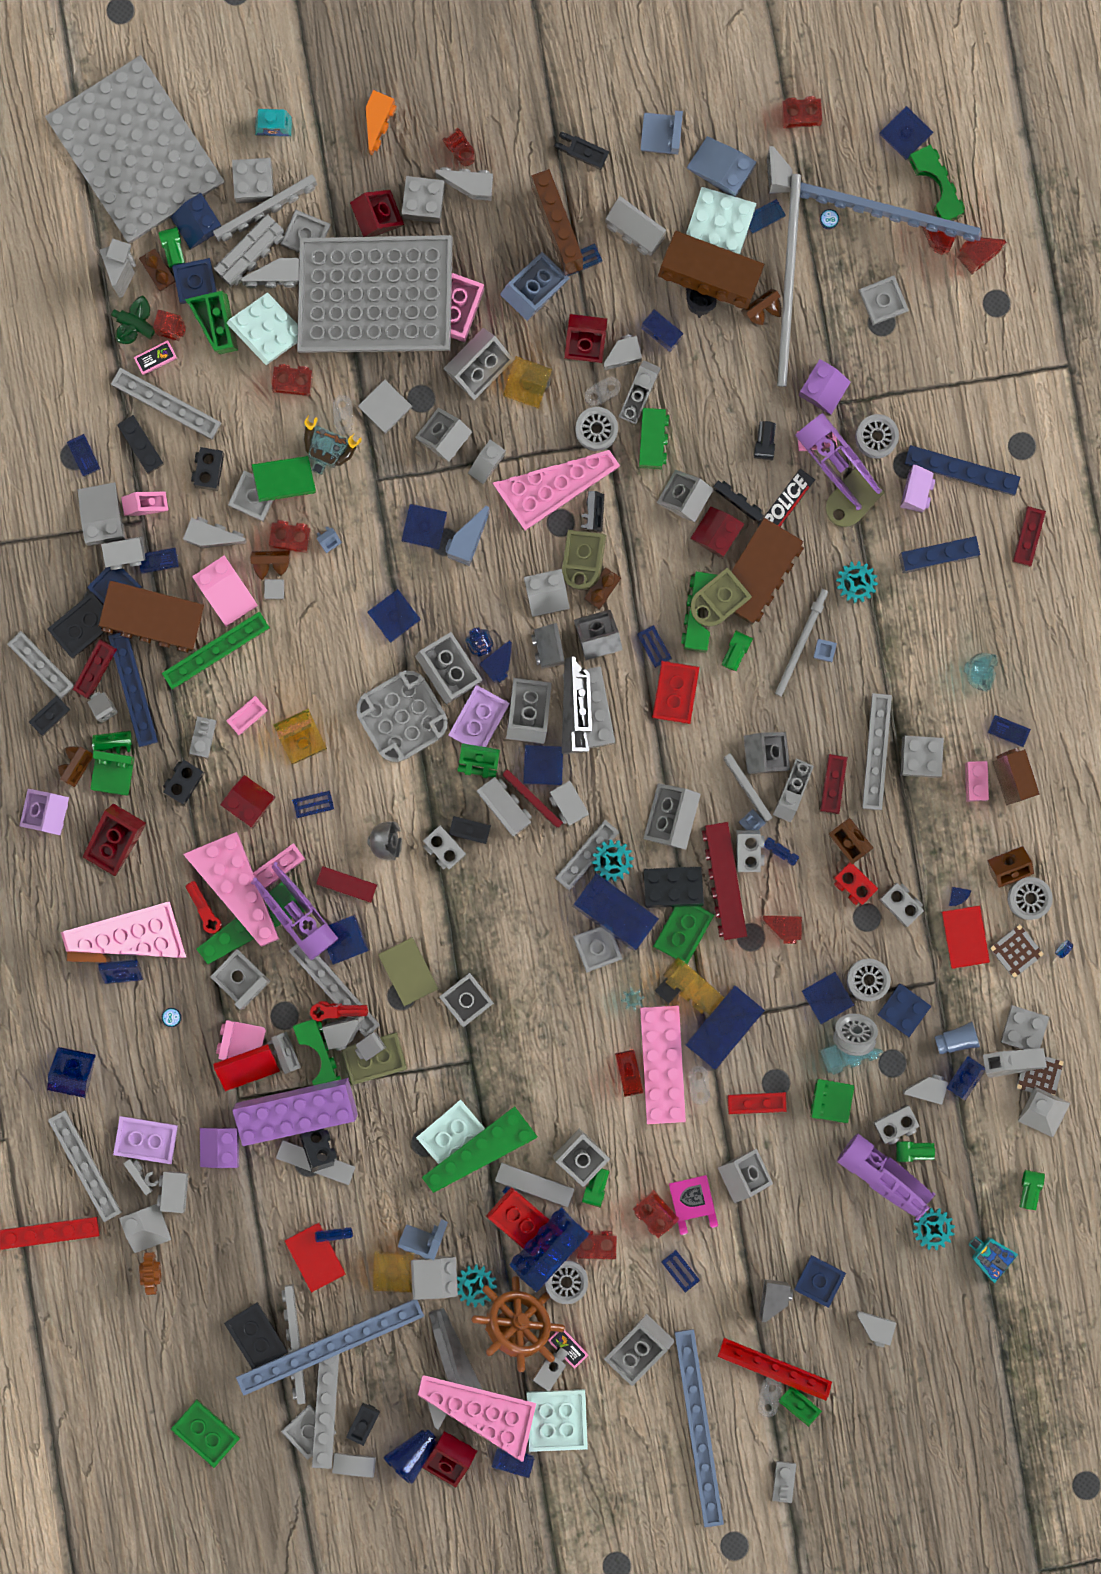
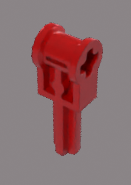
[185,881,222,934]
[310,1001,368,1021]

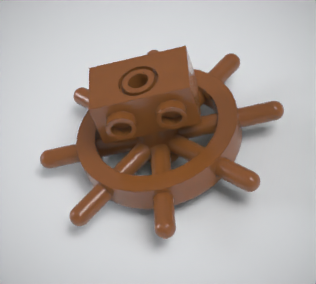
[471,1276,565,1372]

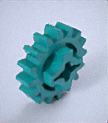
[836,561,878,603]
[591,839,634,881]
[912,1207,955,1250]
[457,1264,497,1307]

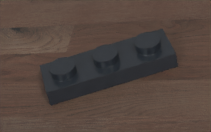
[117,415,164,474]
[713,480,764,524]

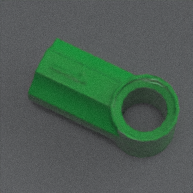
[159,227,185,268]
[721,630,753,672]
[896,1141,935,1162]
[582,1168,610,1208]
[1019,1169,1045,1211]

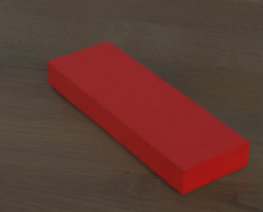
[727,1092,787,1114]

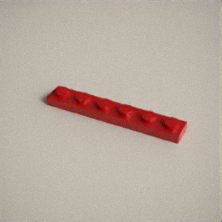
[0,1216,100,1250]
[717,1338,832,1401]

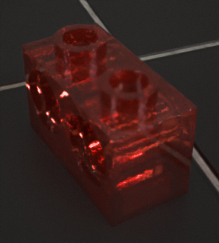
[781,96,822,128]
[153,309,186,341]
[272,364,313,396]
[269,520,312,553]
[633,1189,679,1238]
[577,1230,617,1259]

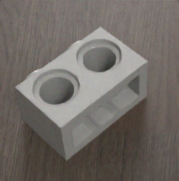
[423,826,466,870]
[736,830,764,872]
[879,883,924,927]
[873,1105,920,1145]

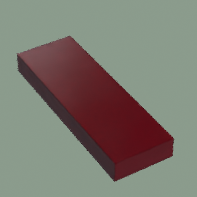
[1012,506,1046,567]
[72,639,117,699]
[820,754,848,814]
[316,866,377,903]

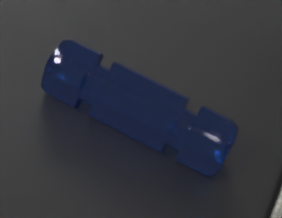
[764,837,799,866]
[315,1227,353,1242]

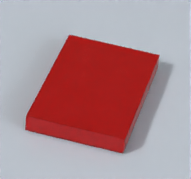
[652,661,700,724]
[941,905,990,969]
[213,1044,280,1091]
[486,1187,554,1252]
[284,1222,346,1293]

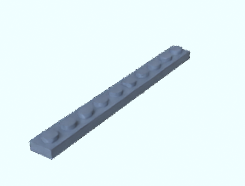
[800,182,982,242]
[236,1299,424,1396]
[675,1329,724,1528]

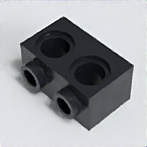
[191,447,225,491]
[163,759,205,805]
[299,1128,337,1173]

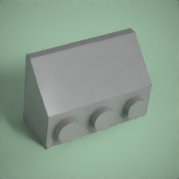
[605,196,666,256]
[100,246,136,298]
[443,328,514,400]
[415,632,482,705]
[477,777,532,838]
[643,783,701,850]

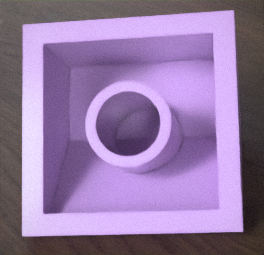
[900,465,935,513]
[19,789,69,835]

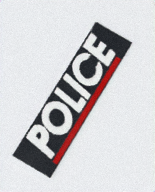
[757,469,815,527]

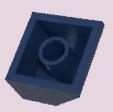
[171,193,221,250]

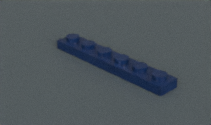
[904,445,1020,496]
[108,633,158,747]

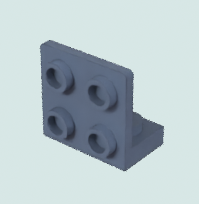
[640,111,683,155]
[398,1219,448,1260]

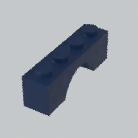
[899,536,981,574]

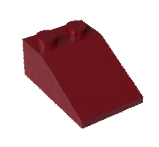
[83,803,146,876]

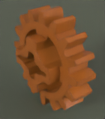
[139,1252,162,1295]

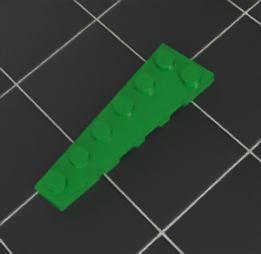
[196,882,305,964]
[422,1106,538,1193]

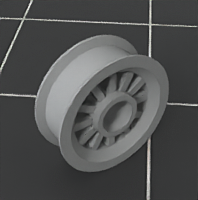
[576,407,618,451]
[855,414,899,459]
[1008,877,1052,920]
[846,959,891,1001]
[833,1014,878,1056]
[545,1260,588,1304]

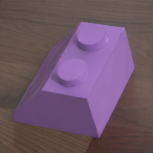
[798,359,851,415]
[200,1127,239,1168]

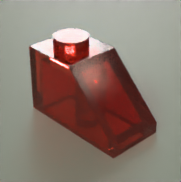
[921,226,956,255]
[615,1050,643,1097]

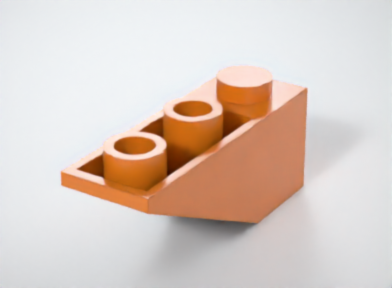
[366,90,397,155]

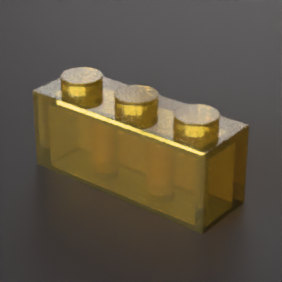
[663,958,725,1015]

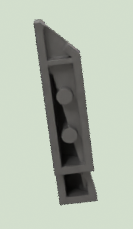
[562,657,592,754]
[429,1308,483,1390]

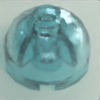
[964,653,998,692]

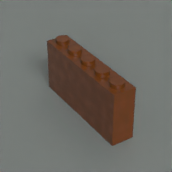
[531,169,583,276]
[658,230,765,310]
[731,517,804,625]
[98,581,204,653]
[992,747,1040,806]

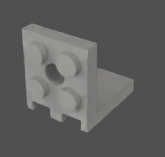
[210,949,271,1010]

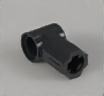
[754,421,776,461]

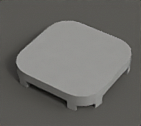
[356,670,448,762]

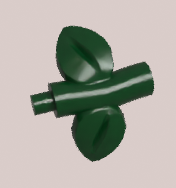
[111,295,156,344]

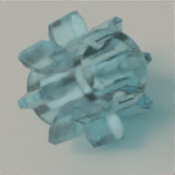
[621,987,645,1011]

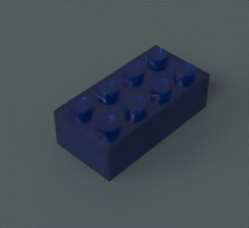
[572,873,659,952]
[684,985,765,1070]
[509,1207,589,1292]

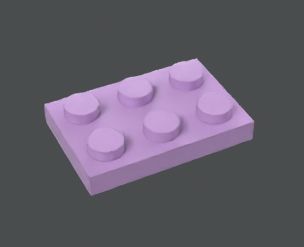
[448,685,510,747]
[113,1116,178,1164]

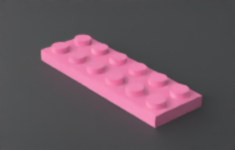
[640,1005,686,1124]

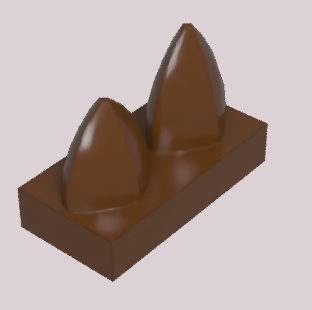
[139,248,175,291]
[741,288,782,325]
[250,551,290,580]
[584,567,621,610]
[58,746,93,788]

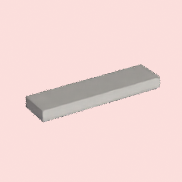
[7,631,74,699]
[723,753,773,822]
[555,820,620,891]
[276,1140,356,1185]
[495,1162,574,1207]

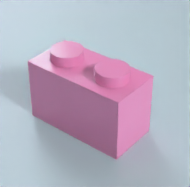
[965,761,989,802]

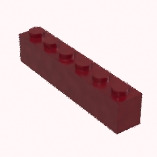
[701,822,747,940]

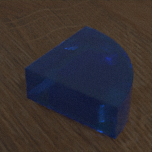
[949,887,971,906]

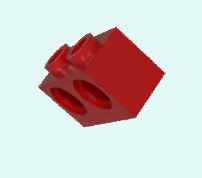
[833,862,878,906]

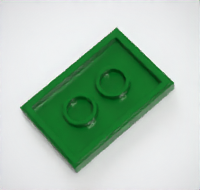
[251,456,316,502]
[653,906,715,965]
[170,1399,240,1468]

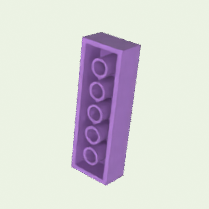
[233,1078,358,1146]

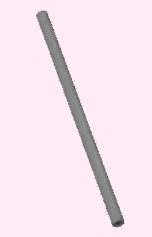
[777,174,801,387]

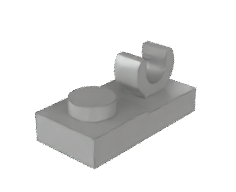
[189,716,217,758]
[267,1032,301,1074]
[124,1158,159,1195]
[772,1461,796,1503]

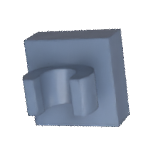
[316,527,342,553]
[813,639,837,663]
[738,809,766,830]

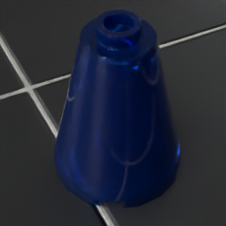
[383,1429,436,1485]

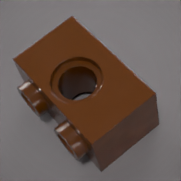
[829,818,873,864]
[987,846,1034,888]

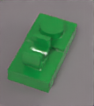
[92,730,132,754]
[779,1387,822,1427]

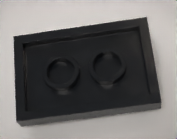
[47,592,105,659]
[644,866,704,908]
[224,1302,288,1369]

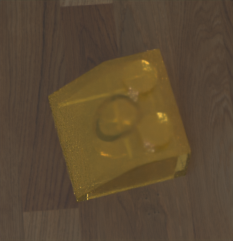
[503,356,552,409]
[273,708,327,765]
[373,1251,414,1292]

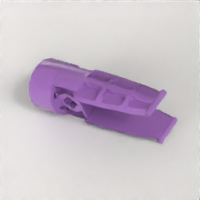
[795,413,882,510]
[251,862,338,960]
[837,1133,936,1221]

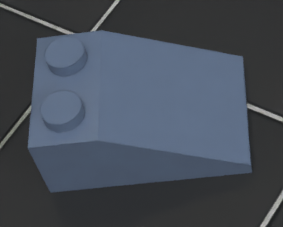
[687,136,756,197]
[500,252,570,321]
[445,506,490,566]

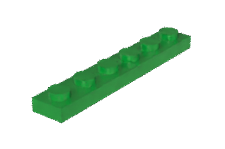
[162,611,270,690]

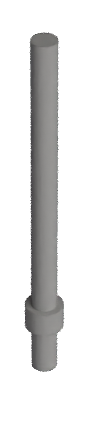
[775,589,828,697]

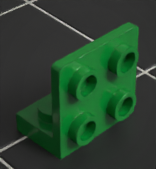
[90,751,135,796]
[810,1078,854,1123]

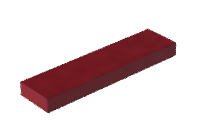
[503,769,563,828]

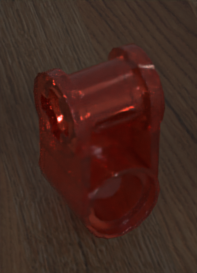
[442,128,475,166]

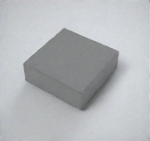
[106,238,131,264]
[265,579,284,599]

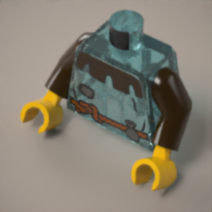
[304,415,362,475]

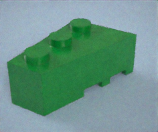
[185,291,238,355]

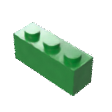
[639,408,669,469]

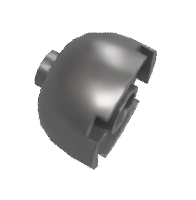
[367,822,402,860]

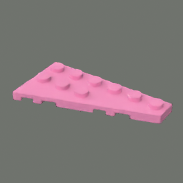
[492,450,620,531]
[183,832,279,946]
[61,901,186,958]
[417,1375,536,1462]

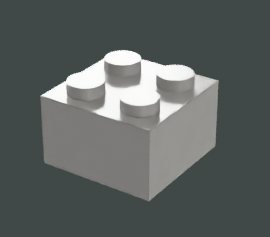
[232,158,274,203]
[402,176,445,223]
[900,736,944,778]
[440,973,494,1027]

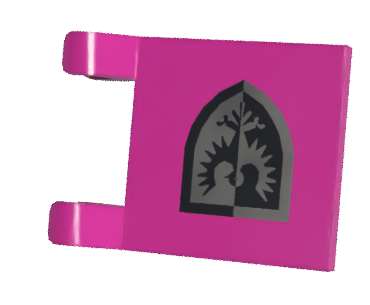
[669,1175,718,1235]

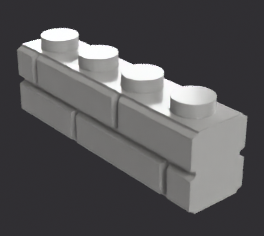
[214,214,284,287]

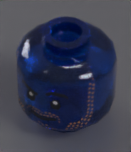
[465,627,494,657]

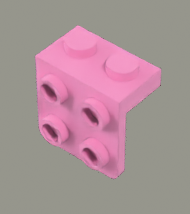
[216,1020,266,1060]

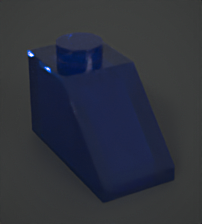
[479,640,512,683]

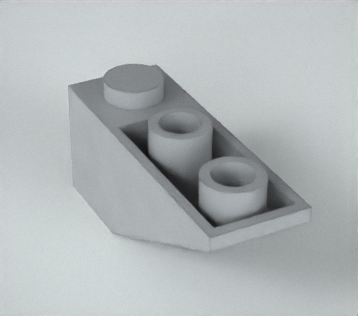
[435,167,493,201]
[241,258,299,288]
[619,360,661,424]
[183,517,247,548]
[773,758,814,822]
[983,1048,1047,1078]

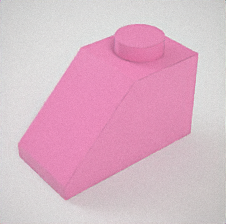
[121,492,168,516]

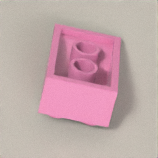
[192,555,258,627]

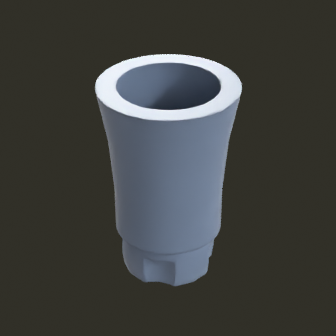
[935,1022,980,1054]

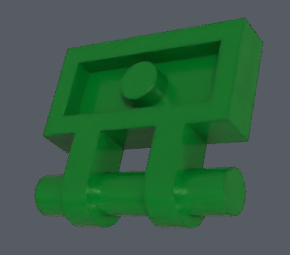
[458,743,500,779]

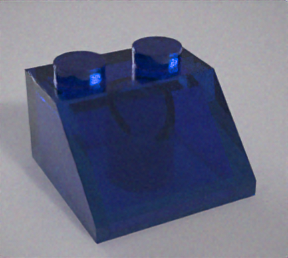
[47,1047,96,1098]

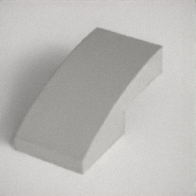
[332,1453,376,1478]

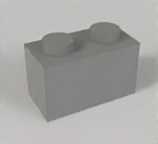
[549,781,589,826]
[157,1171,189,1213]

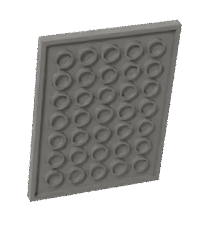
[45,55,225,244]
[297,235,453,353]

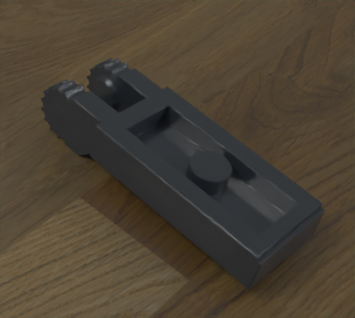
[554,132,609,170]

